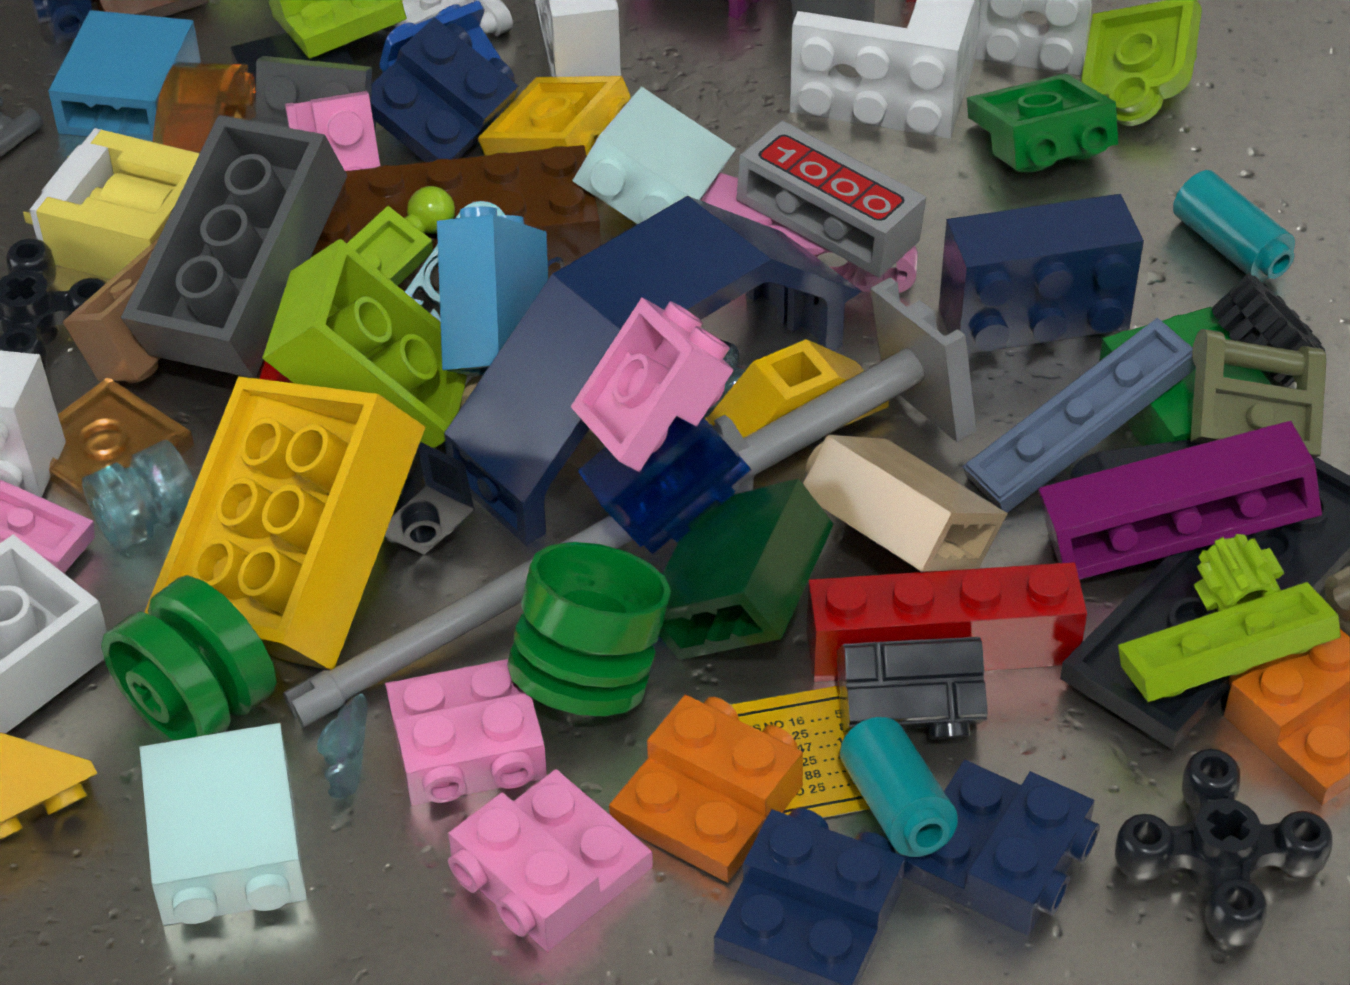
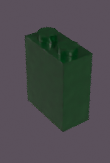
[659,478,834,660]

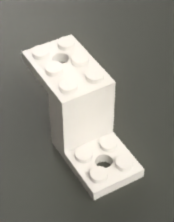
[790,0,1093,139]

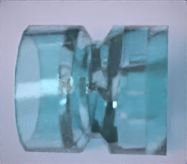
[82,439,195,552]

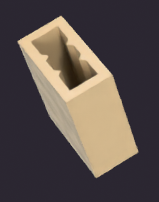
[803,435,1008,571]

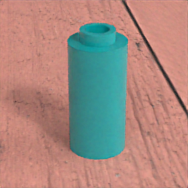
[1173,170,1295,282]
[840,717,958,857]

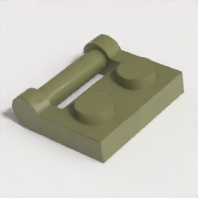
[1190,329,1327,459]

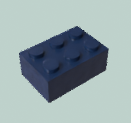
[939,194,1144,354]

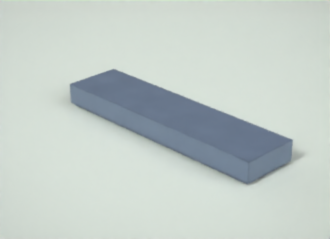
[962,318,1196,513]

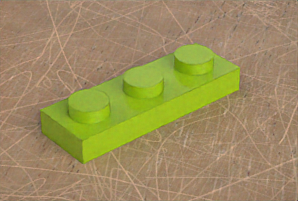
[1118,582,1341,702]

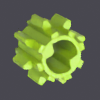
[1194,534,1284,611]

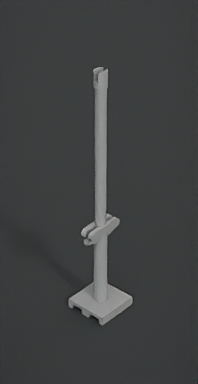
[283,277,977,728]

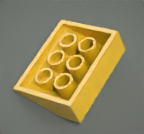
[144,376,426,670]

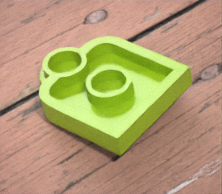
[1082,0,1202,126]

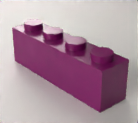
[1039,421,1322,579]

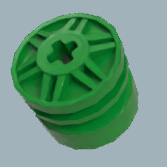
[507,542,671,716]

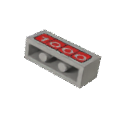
[736,120,926,278]

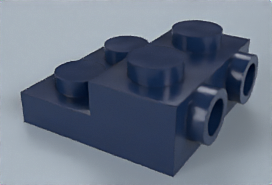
[371,17,519,162]
[903,759,1100,936]
[714,808,905,985]

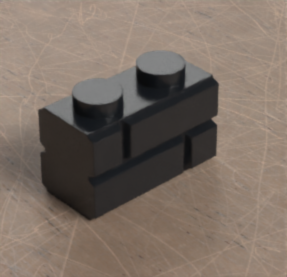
[837,637,988,740]

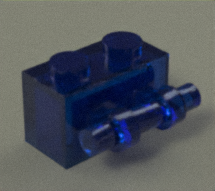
[578,415,752,555]

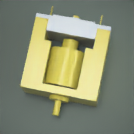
[23,128,200,279]

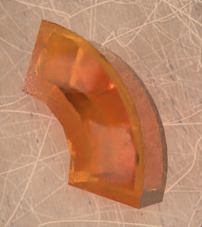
[153,62,255,153]

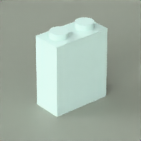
[573,87,736,224]
[139,723,307,926]

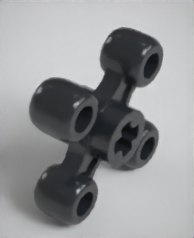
[0,238,107,371]
[1115,749,1333,947]

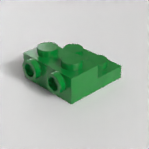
[966,73,1118,172]

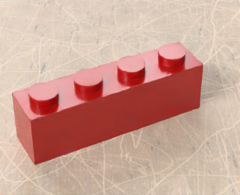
[806,562,1087,683]

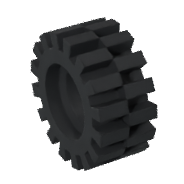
[1211,273,1325,387]

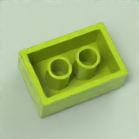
[262,239,468,448]

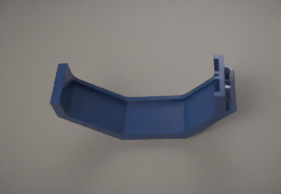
[444,196,862,546]

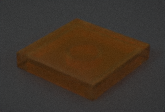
[49,377,194,516]

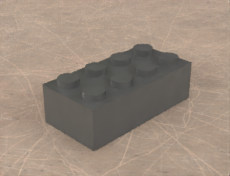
[121,115,347,378]

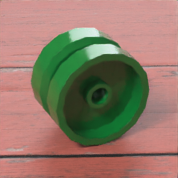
[101,575,277,742]

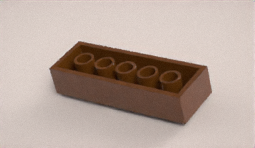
[310,145,601,294]

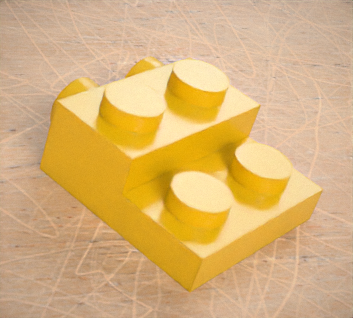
[478,76,631,156]

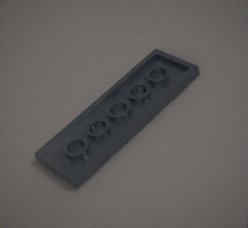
[1060,457,1350,749]

